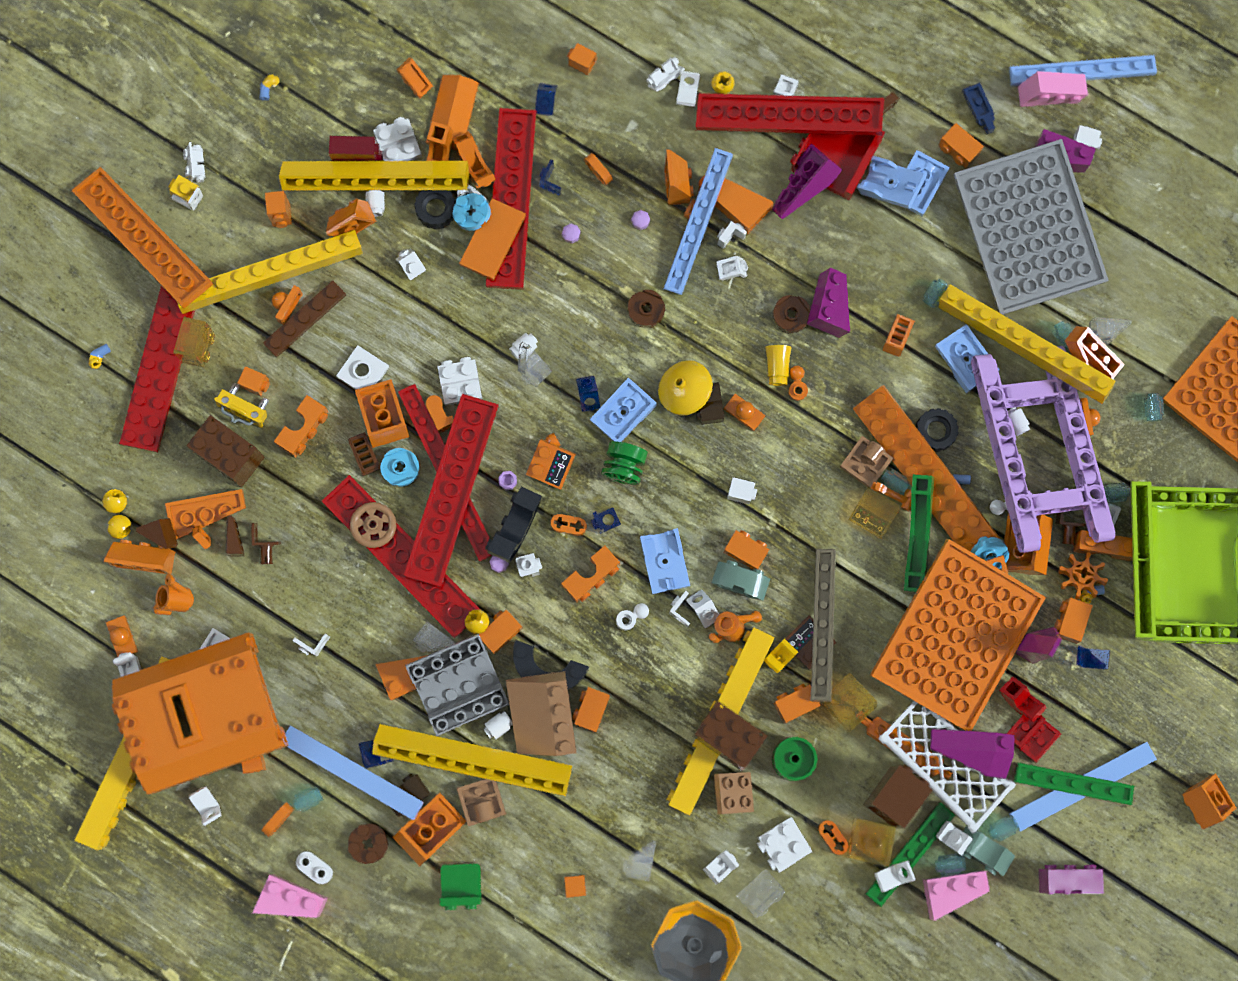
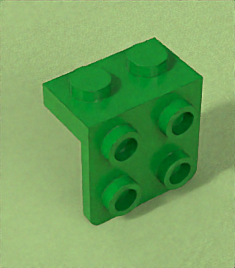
[440,863,482,910]

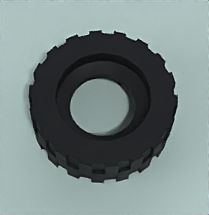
[414,190,456,229]
[916,408,959,452]

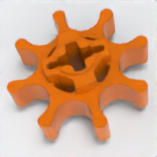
[1058,552,1108,600]

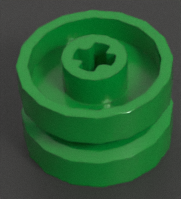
[771,737,818,781]

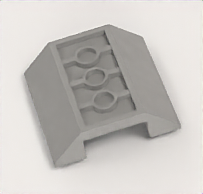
[405,634,509,736]

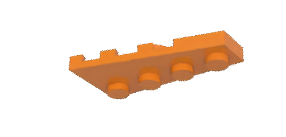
[165,489,246,539]
[375,655,428,701]

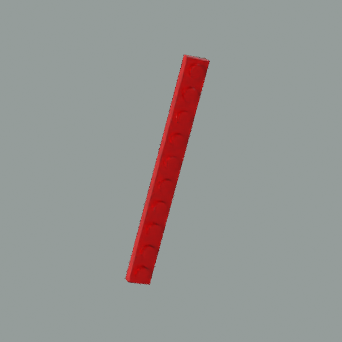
[398,384,492,562]

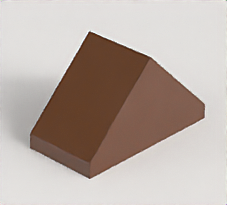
[136,518,178,549]

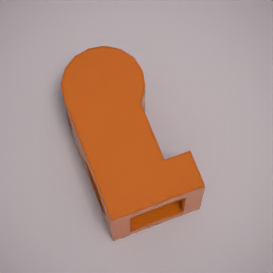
[426,395,454,434]

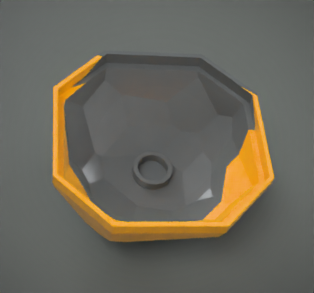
[651,900,742,981]

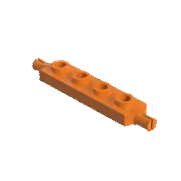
[858,714,952,780]

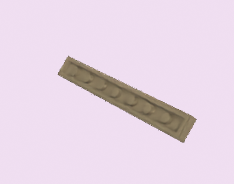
[811,549,836,702]

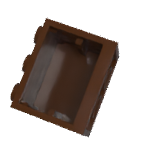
[186,415,265,488]
[693,701,768,771]
[863,764,933,829]

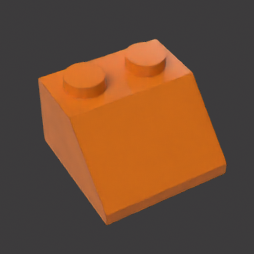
[326,199,376,237]
[1182,773,1236,829]

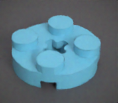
[453,193,491,231]
[380,448,419,487]
[971,536,1009,569]

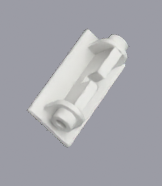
[646,57,685,91]
[183,142,205,183]

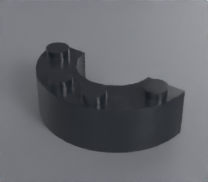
[485,486,542,563]
[513,640,589,691]

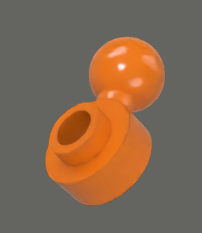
[788,366,808,401]

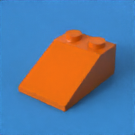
[664,149,694,205]
[355,379,409,448]
[393,793,467,867]

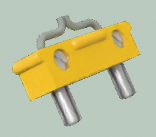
[214,383,269,428]

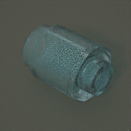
[922,279,948,308]
[1052,321,1073,350]
[1144,393,1164,422]
[881,468,911,495]
[1103,482,1130,503]
[292,786,324,813]
[988,816,1020,842]
[935,853,966,876]

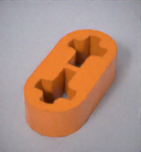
[584,153,613,186]
[551,514,587,536]
[261,802,294,837]
[818,820,848,855]

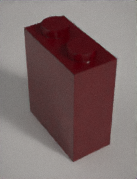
[329,136,382,161]

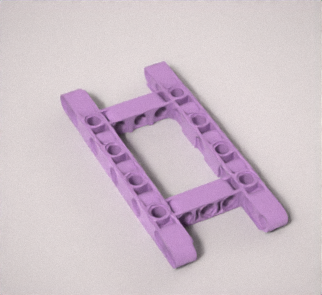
[971,346,1115,553]

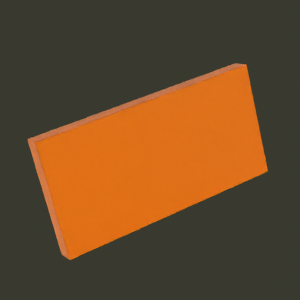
[459,199,526,281]

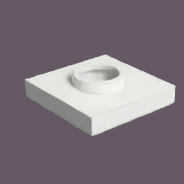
[336,345,389,390]

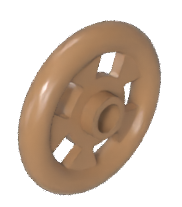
[350,502,396,548]

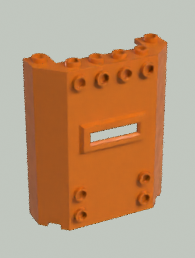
[112,632,289,794]

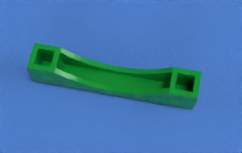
[904,474,934,592]

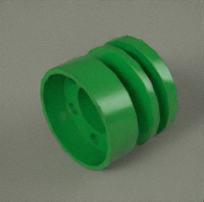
[601,441,648,485]

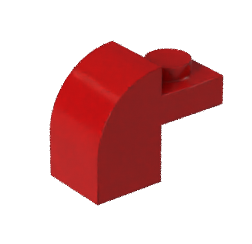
[1000,676,1047,722]

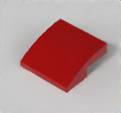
[1006,715,1061,764]

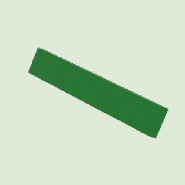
[1014,763,1135,805]
[865,802,955,907]

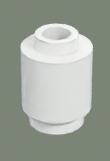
[365,190,385,217]
[509,333,538,360]
[1007,407,1030,436]
[483,711,513,739]

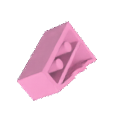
[1018,71,1088,107]
[923,871,989,921]
[253,874,328,918]

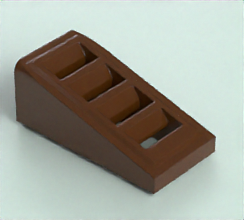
[348,432,381,477]
[226,515,245,557]

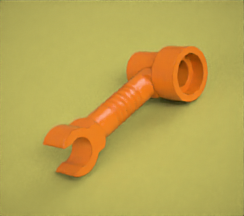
[871,481,911,512]

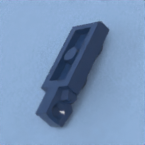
[962,83,995,135]

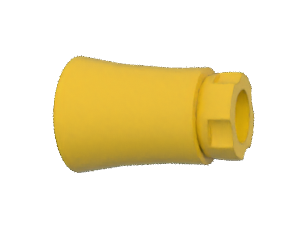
[765,345,792,386]

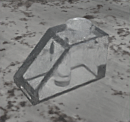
[1089,317,1132,345]
[518,341,552,387]
[413,622,456,653]
[622,840,657,881]

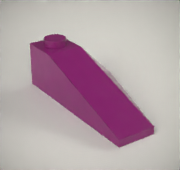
[772,144,842,220]
[1015,627,1062,664]
[930,729,1014,779]

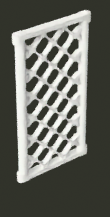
[878,701,1016,833]

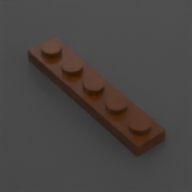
[263,280,346,358]

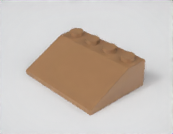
[506,671,577,756]

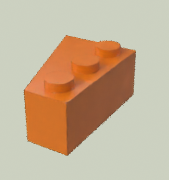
[1065,326,1125,379]

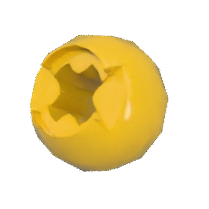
[711,71,735,94]
[102,489,127,513]
[107,515,131,539]
[465,610,489,634]

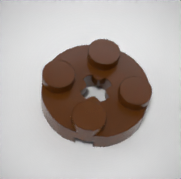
[628,289,665,328]
[773,295,811,334]
[348,824,388,864]

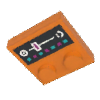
[526,439,576,490]

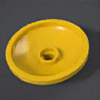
[658,360,713,415]

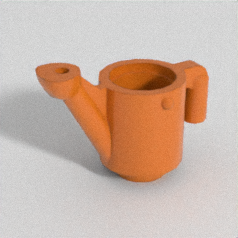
[153,573,194,615]
[709,611,762,643]

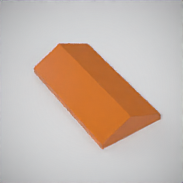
[426,75,479,150]

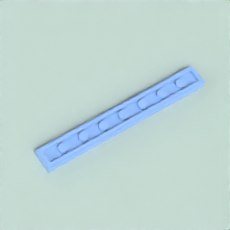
[1009,55,1157,86]
[664,148,733,296]
[285,726,424,820]
[1009,742,1157,832]

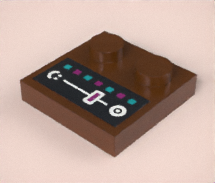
[785,615,837,670]

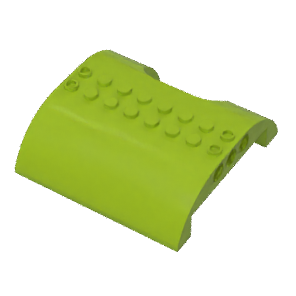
[1131,481,1238,644]

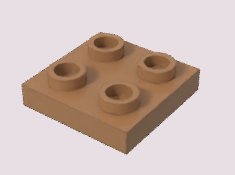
[840,436,893,489]
[714,772,754,815]
[457,779,506,827]

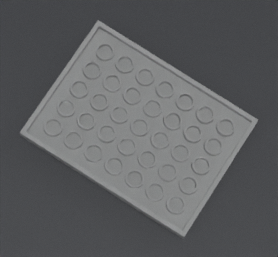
[953,139,1109,315]

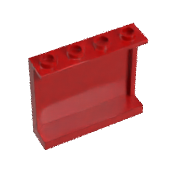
[790,131,885,201]

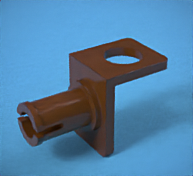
[1055,512,1086,545]
[251,523,281,564]

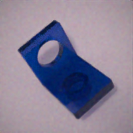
[535,83,558,116]
[539,159,561,196]
[576,376,600,412]
[591,507,621,534]
[1076,645,1110,670]
[359,740,393,769]

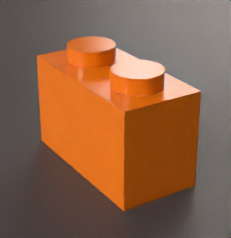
[938,123,984,168]
[265,191,292,228]
[723,530,770,570]
[1054,597,1093,644]
[479,610,523,655]
[774,683,821,724]
[572,687,610,733]

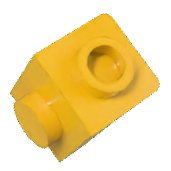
[168,175,199,202]
[764,639,798,673]

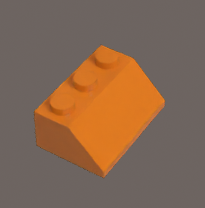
[1004,514,1053,575]
[104,539,175,574]

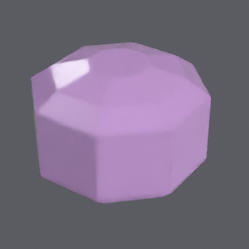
[631,210,650,230]
[562,224,581,244]
[499,471,517,490]
[489,556,509,573]

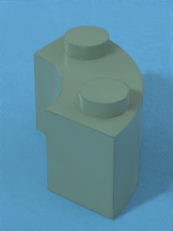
[711,560,770,601]
[962,825,1015,876]

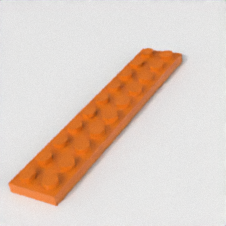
[72,167,213,309]
[853,385,1000,552]

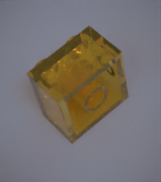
[173,317,215,368]
[822,673,878,732]
[847,819,896,867]

